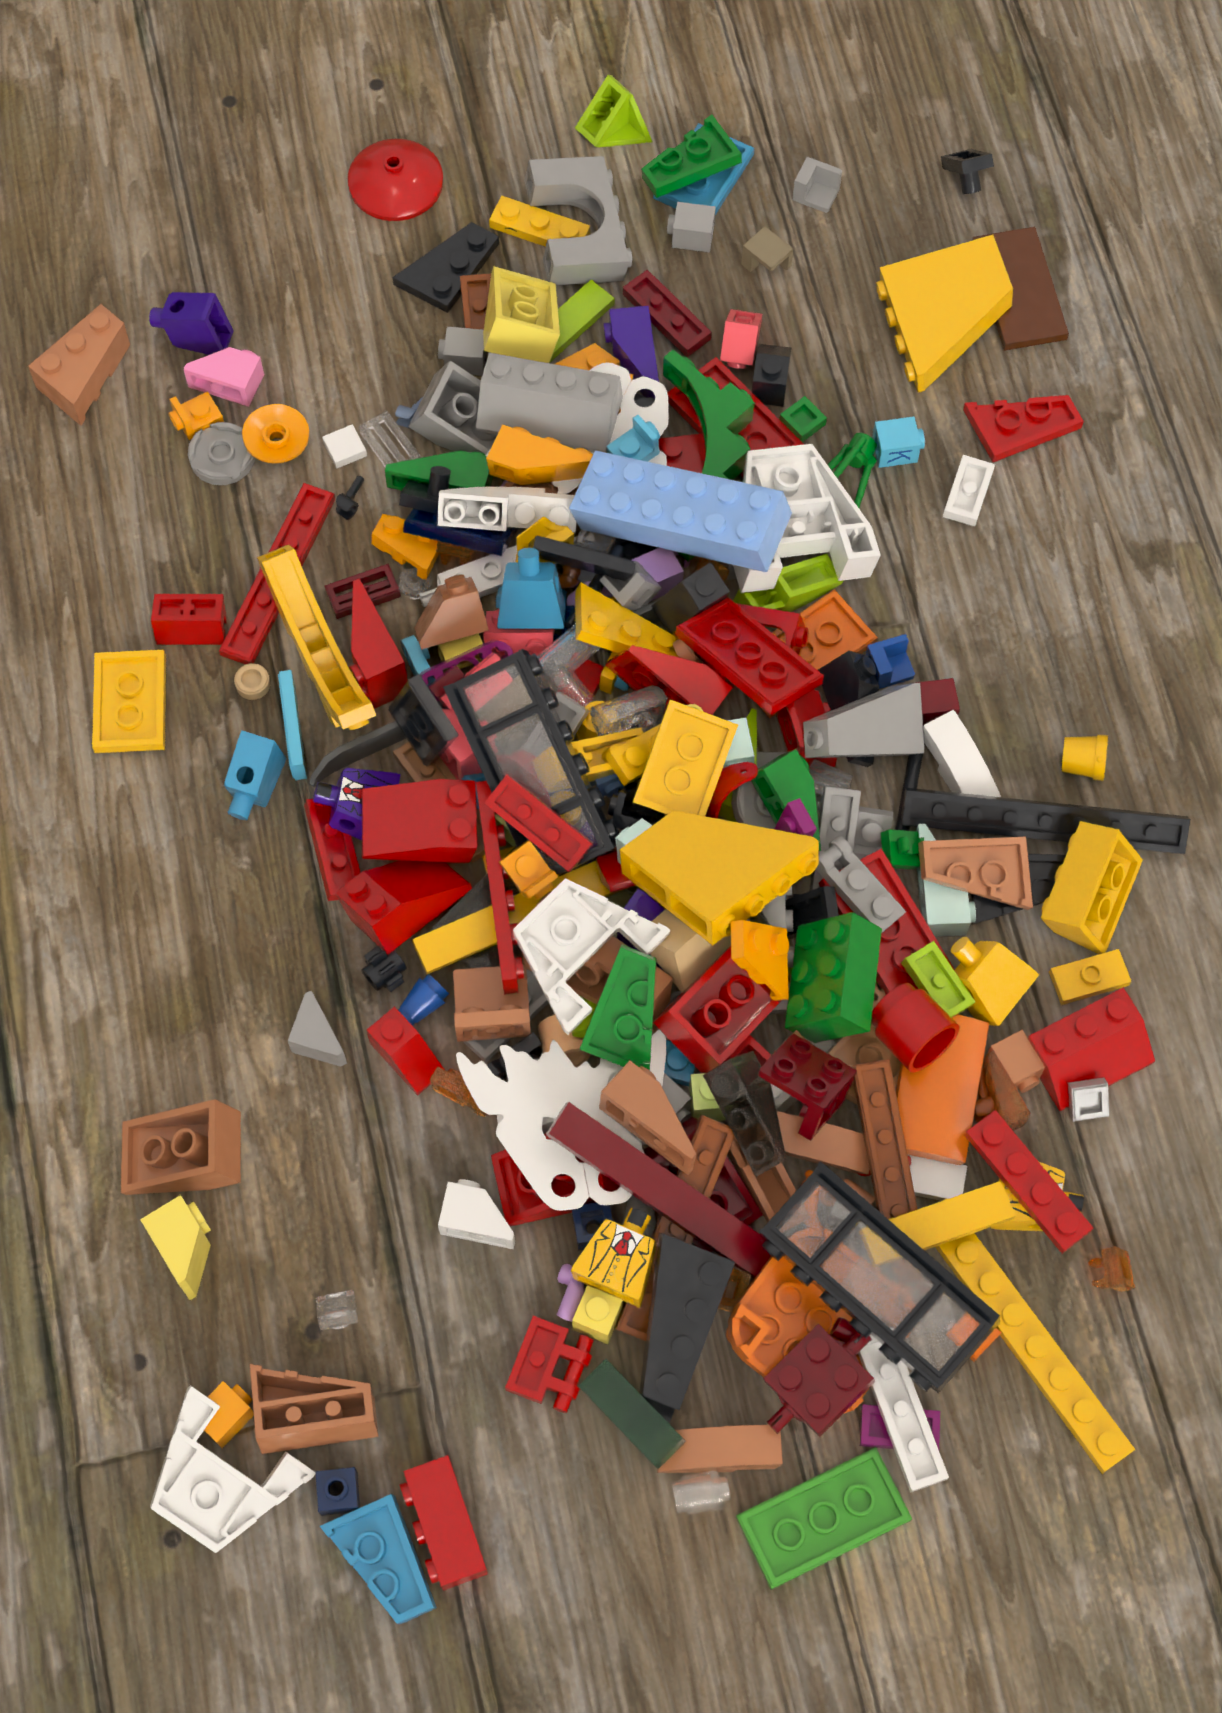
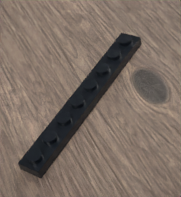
[901,788,1191,854]

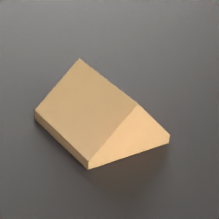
[650,909,731,992]

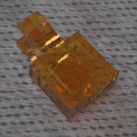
[430,1067,487,1117]

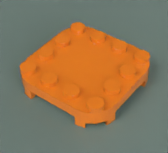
[726,1228,912,1413]

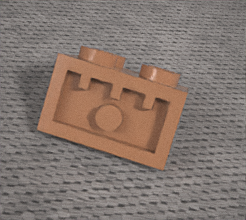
[453,965,531,1042]

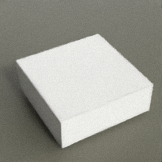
[322,424,367,469]

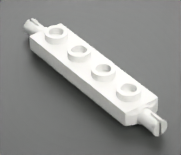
[419,531,595,607]

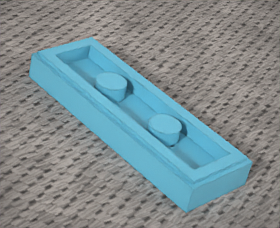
[278,670,307,780]

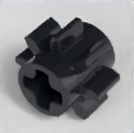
[361,946,407,992]

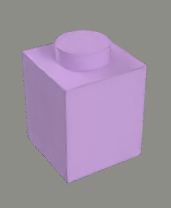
[632,548,684,601]

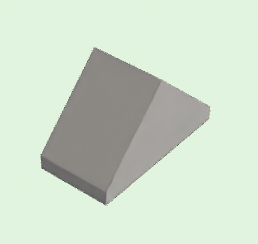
[288,990,347,1067]

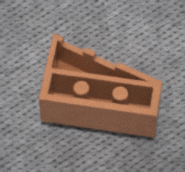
[28,304,130,426]
[250,1364,379,1454]

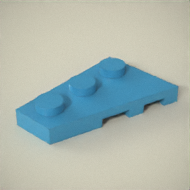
[320,1494,437,1624]

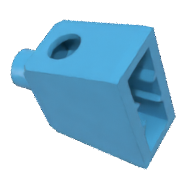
[497,548,566,629]
[224,730,287,820]

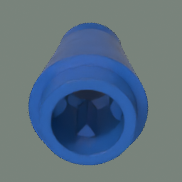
[398,974,449,1026]

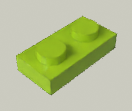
[901,941,975,1018]

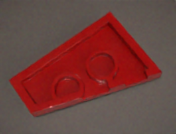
[963,395,1084,462]

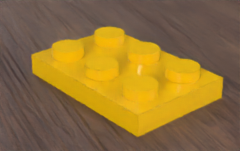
[92,650,166,753]
[632,700,738,816]

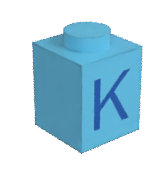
[872,416,925,468]

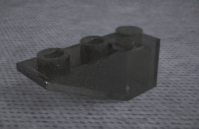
[703,1051,787,1177]

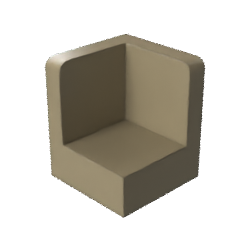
[741,226,794,272]

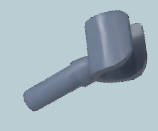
[395,397,423,428]

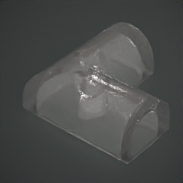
[537,624,599,707]
[590,686,667,736]

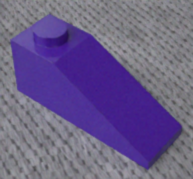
[603,306,659,399]

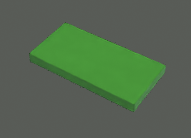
[736,1447,912,1590]

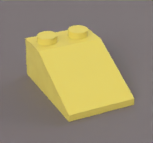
[483,266,560,363]

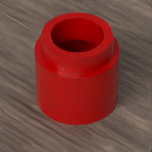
[871,983,960,1073]

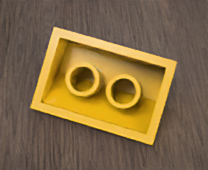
[1041,821,1143,954]

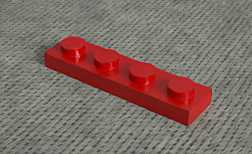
[964,1110,1094,1254]

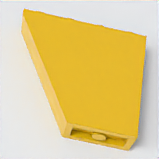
[876,235,1013,393]
[620,810,819,946]

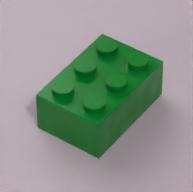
[785,912,882,1043]

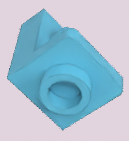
[606,415,660,462]

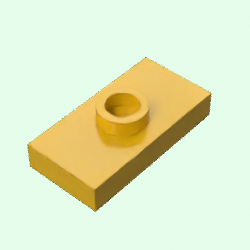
[1049,949,1132,1005]

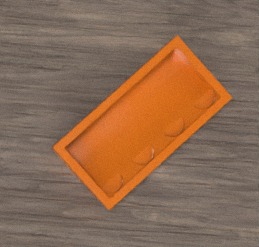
[896,1014,989,1165]

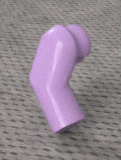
[556,1264,585,1322]

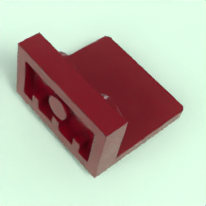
[758,1034,857,1141]

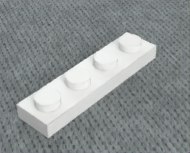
[858,1328,949,1493]

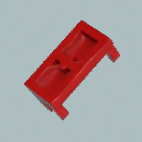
[151,594,227,645]

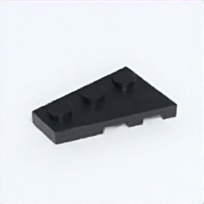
[392,222,499,313]
[972,854,1066,925]

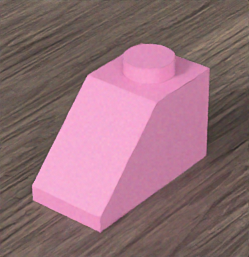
[183,347,264,407]

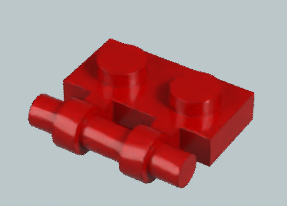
[505,1316,594,1413]

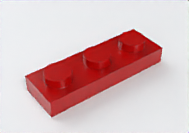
[484,774,594,872]
[304,799,361,901]

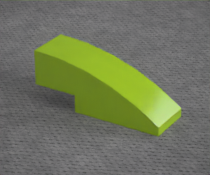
[733,554,844,612]

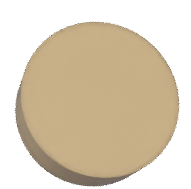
[234,663,270,700]

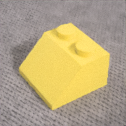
[140,1195,211,1300]

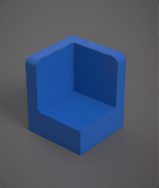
[866,634,915,689]

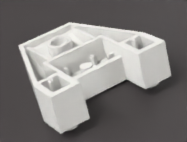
[733,444,881,593]

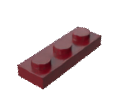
[623,270,712,357]

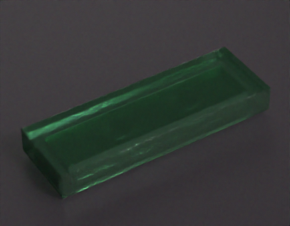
[579,1359,686,1469]

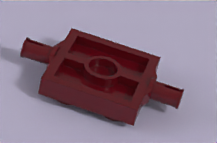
[763,1324,875,1437]

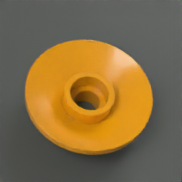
[242,404,309,464]

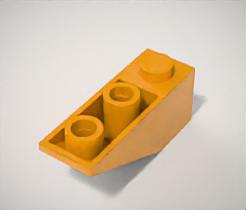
[486,424,593,485]

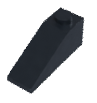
[818,650,879,767]

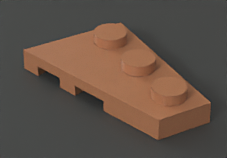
[918,837,1033,910]

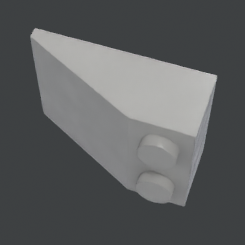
[408,361,497,455]

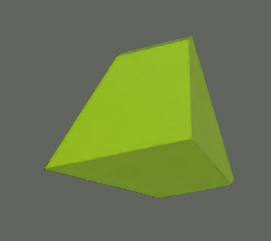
[575,75,653,147]

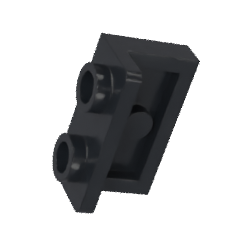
[608,782,665,830]

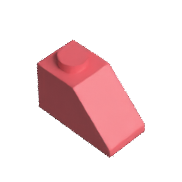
[720,309,763,369]

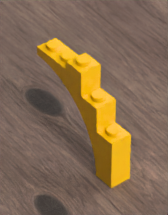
[257,545,376,730]

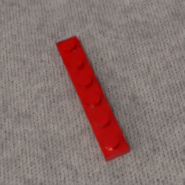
[476,781,524,995]

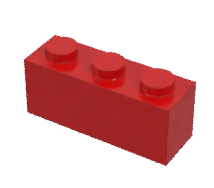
[400,1455,488,1591]

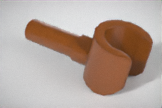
[973,1070,994,1122]

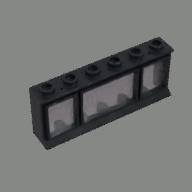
[443,649,620,876]
[759,1161,1000,1394]

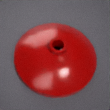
[348,139,443,221]

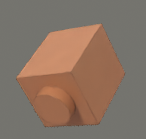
[986,1029,1045,1094]

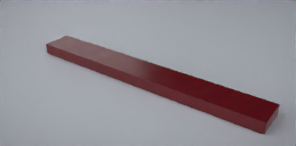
[546,1102,771,1279]

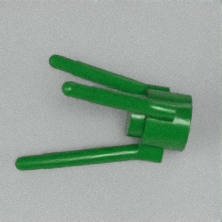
[827,433,877,508]

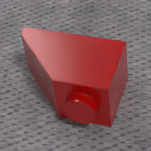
[366,1006,445,1096]

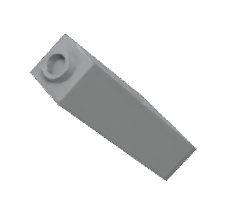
[803,683,924,758]

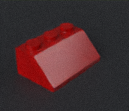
[1028,987,1155,1112]

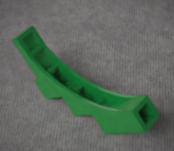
[663,350,754,562]

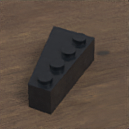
[639,1233,735,1410]

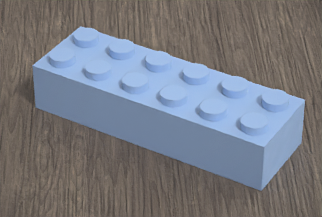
[569,450,792,572]

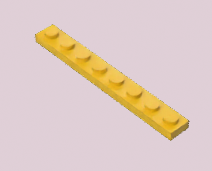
[935,1198,1135,1474]

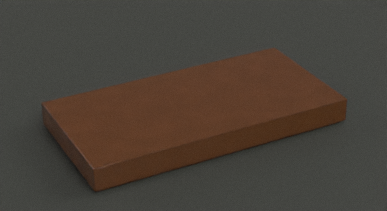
[972,226,1069,351]

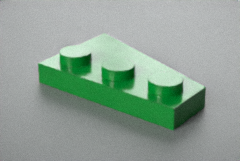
[641,114,742,198]
[580,944,656,1070]

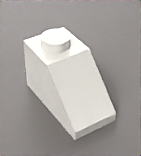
[438,1179,515,1249]

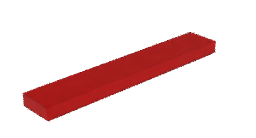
[219,483,335,665]

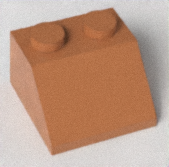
[414,575,489,649]

